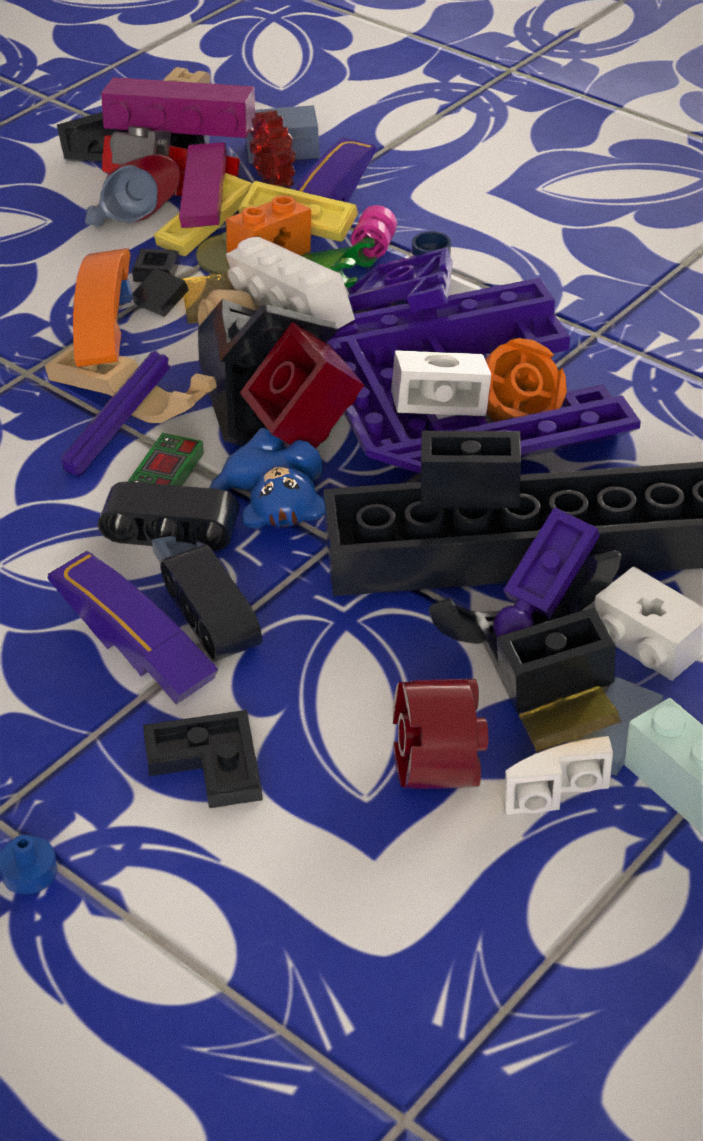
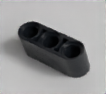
[98,482,240,551]
[160,544,262,662]

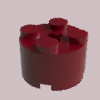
[393,679,488,789]

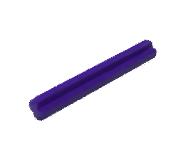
[60,351,170,476]

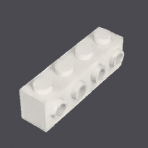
[226,237,355,329]

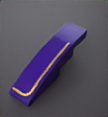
[295,137,377,239]
[47,551,218,704]

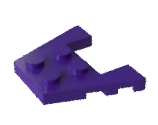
[347,247,453,312]

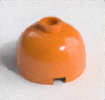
[485,338,567,422]

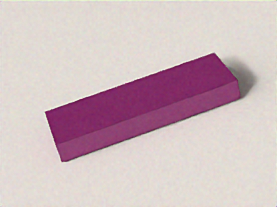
[179,142,227,228]

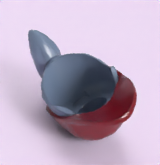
[85,154,180,227]

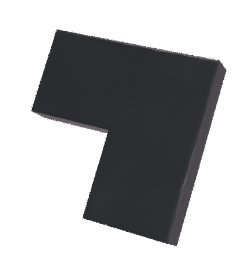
[143,710,263,808]

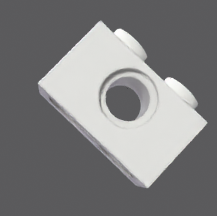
[391,351,491,416]

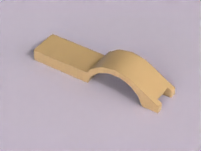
[45,345,217,423]

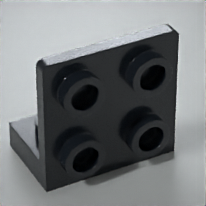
[213,305,337,370]

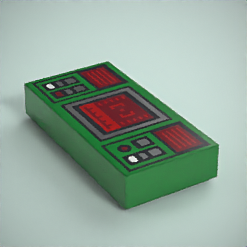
[127,432,204,486]

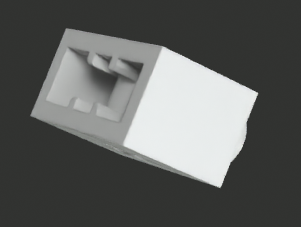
[595,566,703,681]

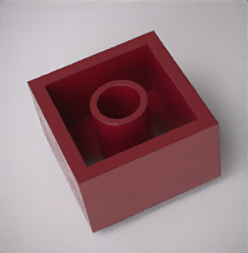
[240,322,365,449]

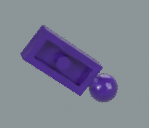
[493,507,600,637]

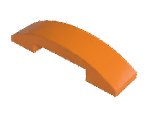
[73,248,130,367]

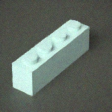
[624,697,703,834]

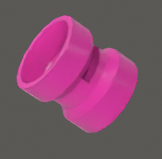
[351,205,397,258]

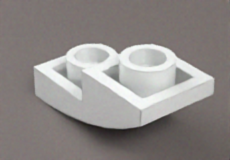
[504,736,613,815]

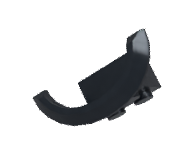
[429,550,621,714]

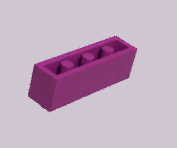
[101,77,255,138]

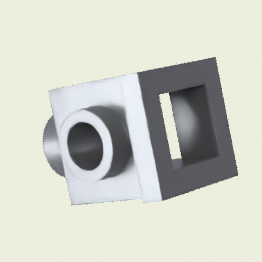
[110,126,171,165]

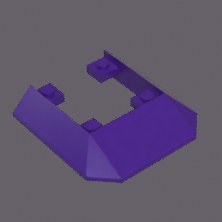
[327,278,641,474]

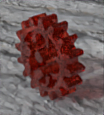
[250,110,296,189]

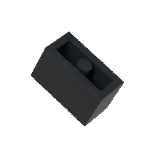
[421,431,521,509]

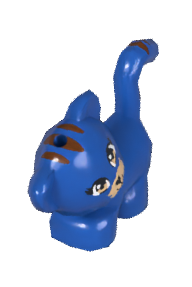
[209,428,325,529]

